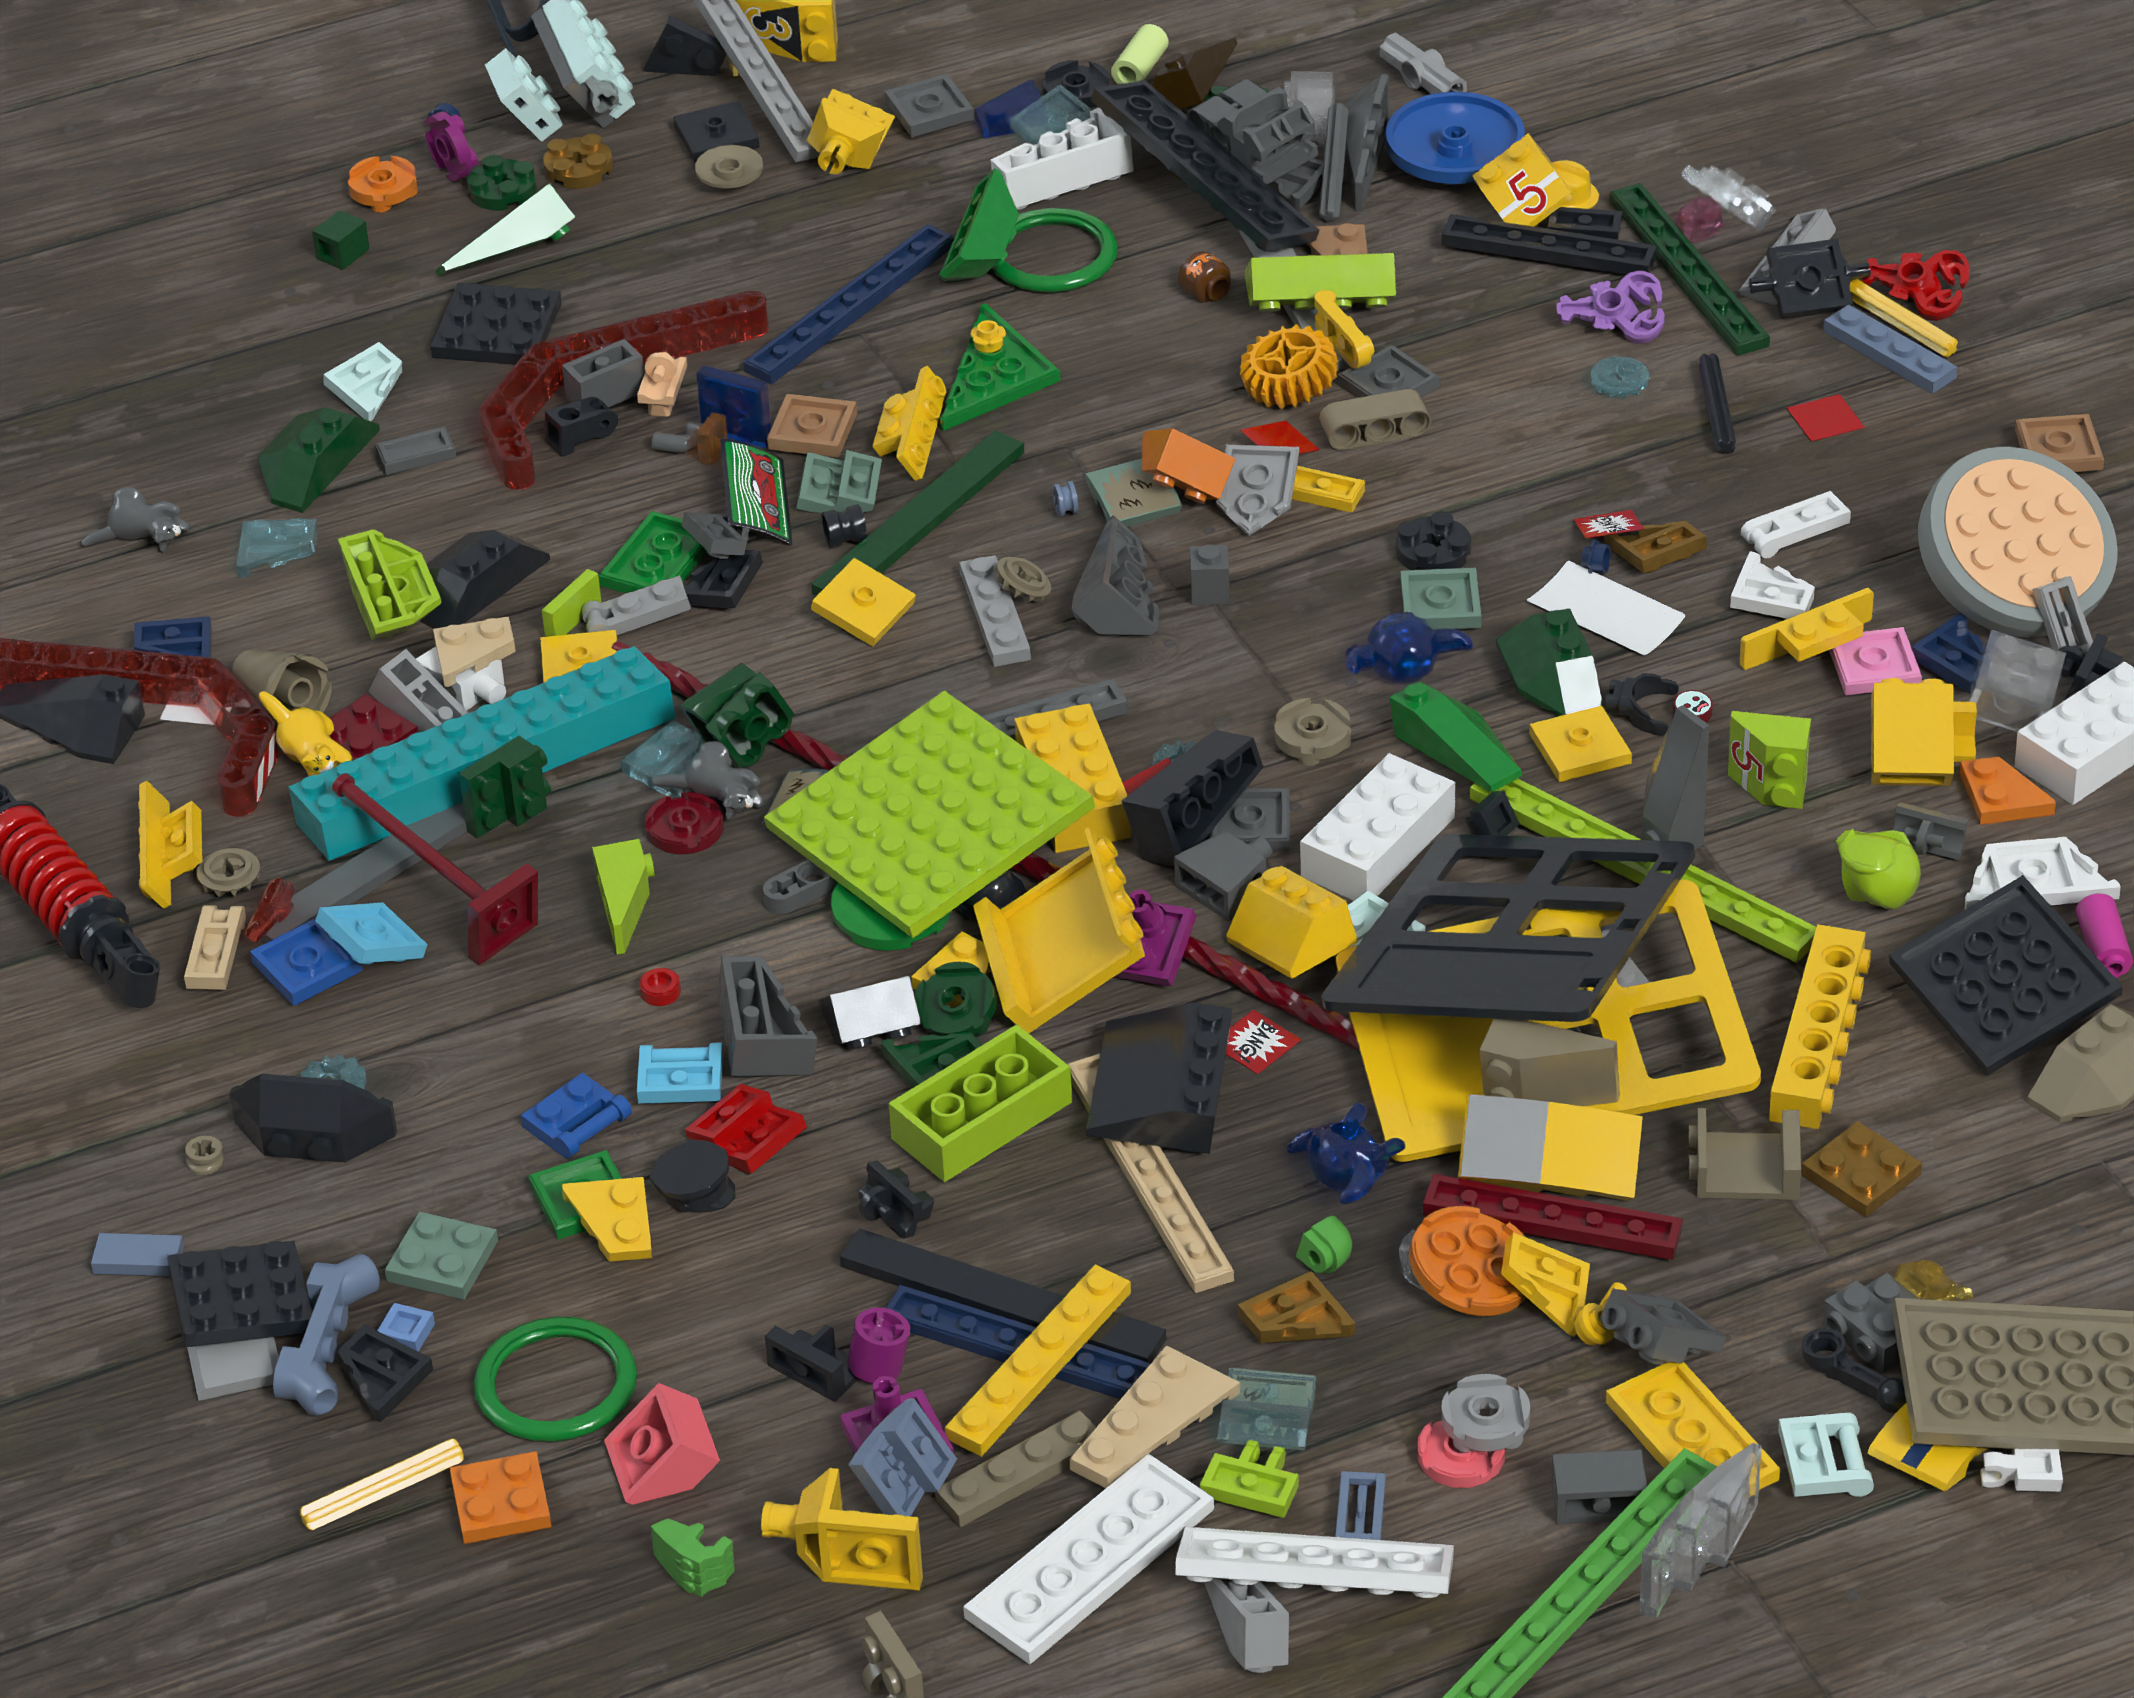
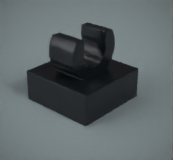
[1465,790,1520,836]

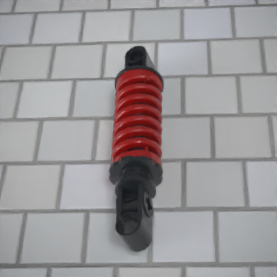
[0,784,160,1008]

